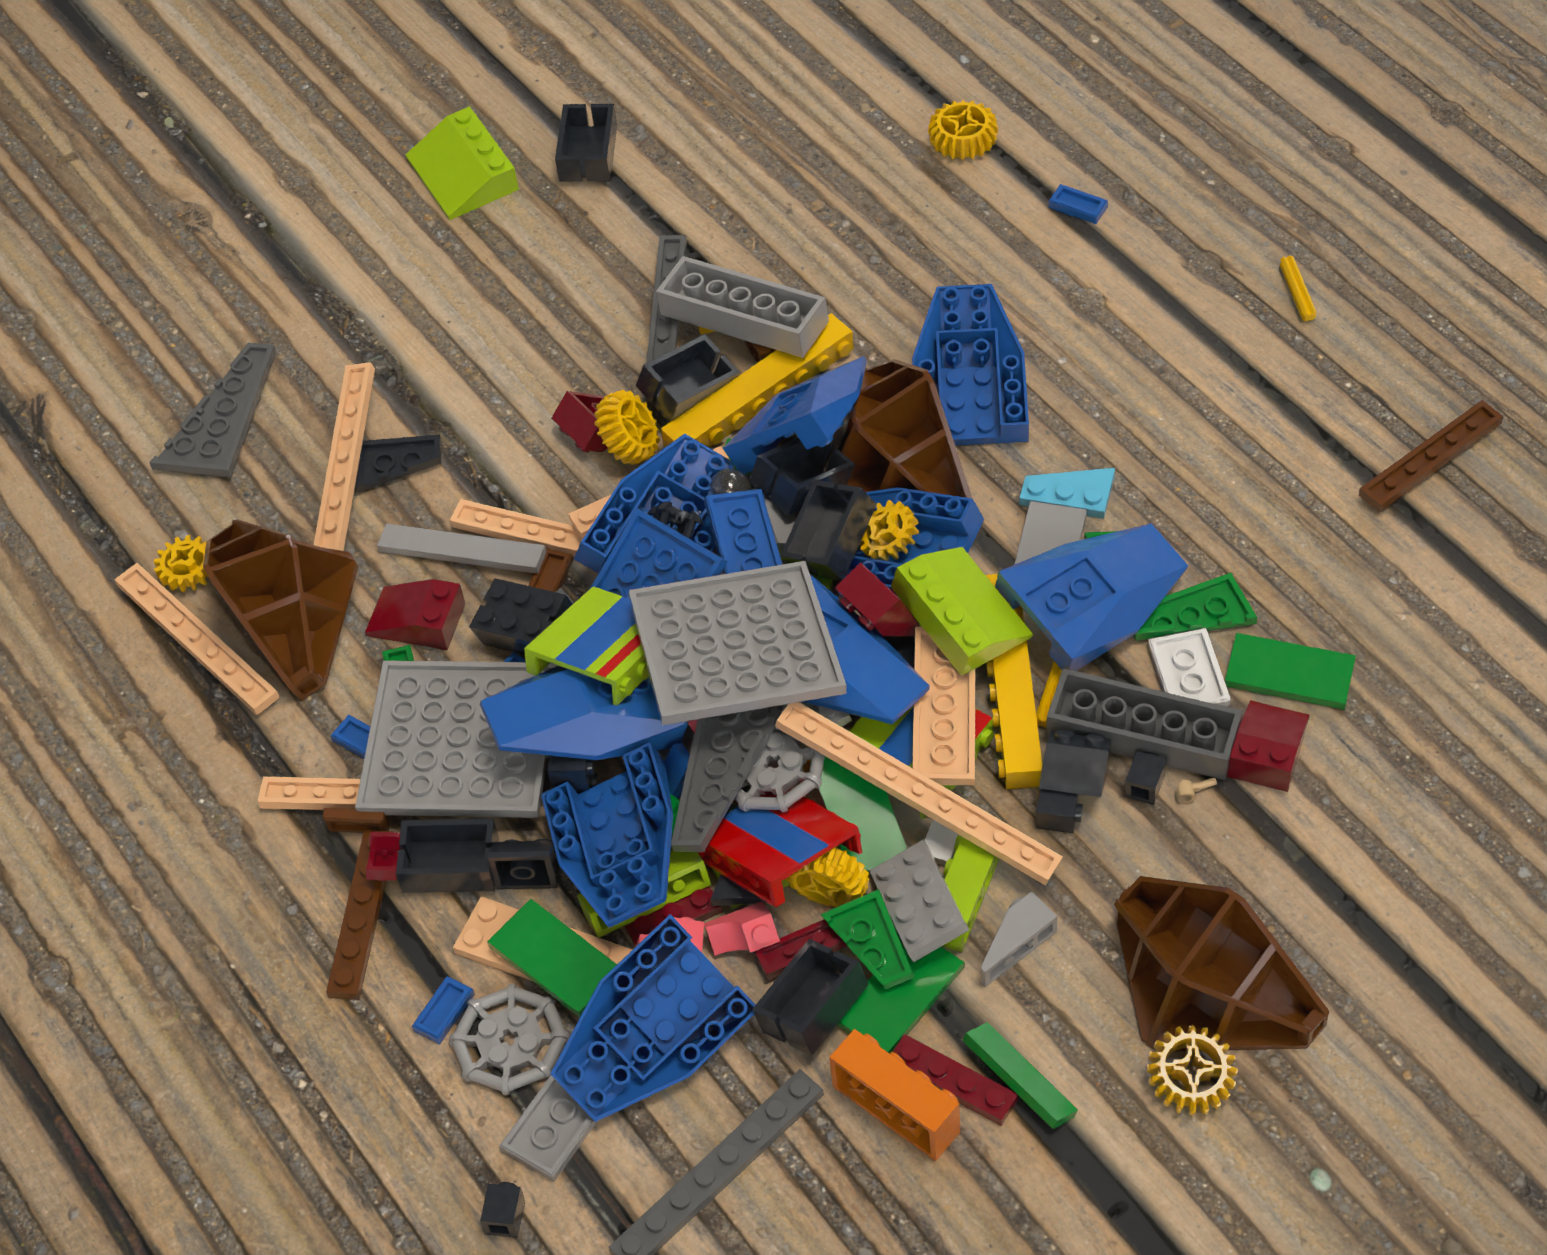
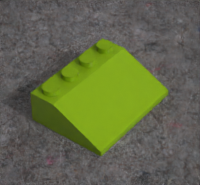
[405,106,519,220]
[891,547,1033,676]

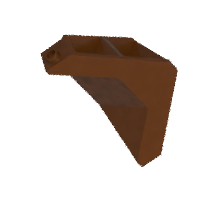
[838,359,973,499]
[203,519,359,701]
[1114,876,1329,1052]

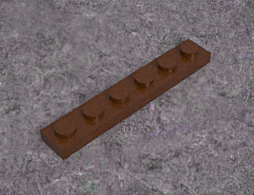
[1359,400,1503,513]
[326,829,394,1000]

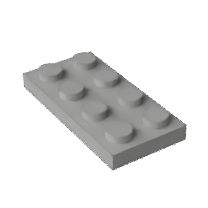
[870,839,969,962]

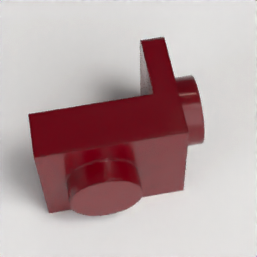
[366,832,401,881]

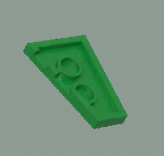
[820,889,915,990]

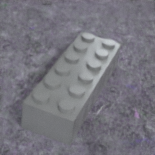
[656,256,829,358]

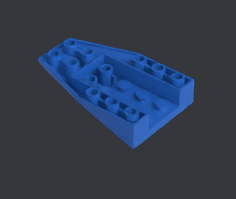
[912,284,1029,445]
[723,356,867,475]
[574,434,733,574]
[846,488,984,598]
[995,523,1188,671]
[802,575,930,724]
[480,666,688,760]
[541,742,673,928]
[550,914,756,1122]

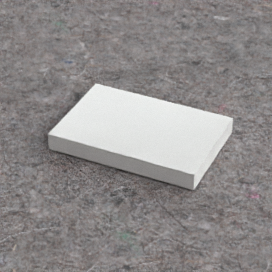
[1148,628,1231,707]

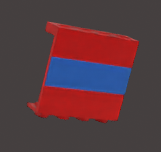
[697,789,863,907]

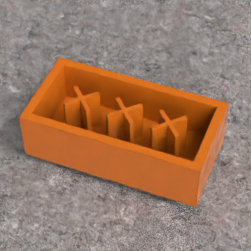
[829,1029,960,1161]

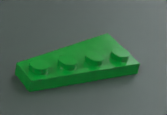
[1133,572,1258,641]

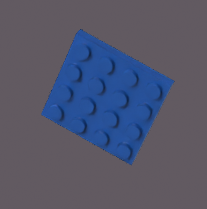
[589,508,728,599]

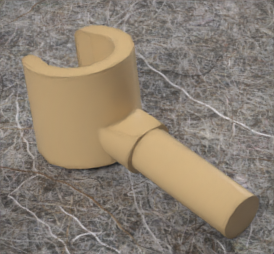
[1176,778,1217,804]

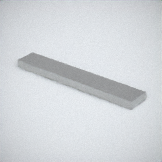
[377,524,547,574]

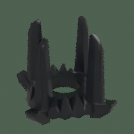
[647,502,703,539]

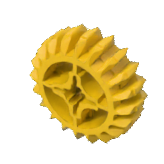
[928,99,998,161]
[594,390,660,465]
[786,847,869,907]
[1146,1025,1238,1116]

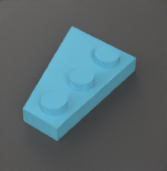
[1019,468,1115,519]

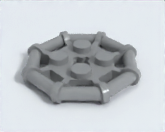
[734,727,825,813]
[449,984,570,1095]

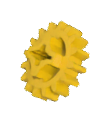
[859,500,919,561]
[154,535,208,592]

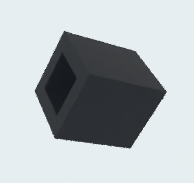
[1124,751,1166,805]
[1036,789,1083,834]
[480,1182,525,1238]

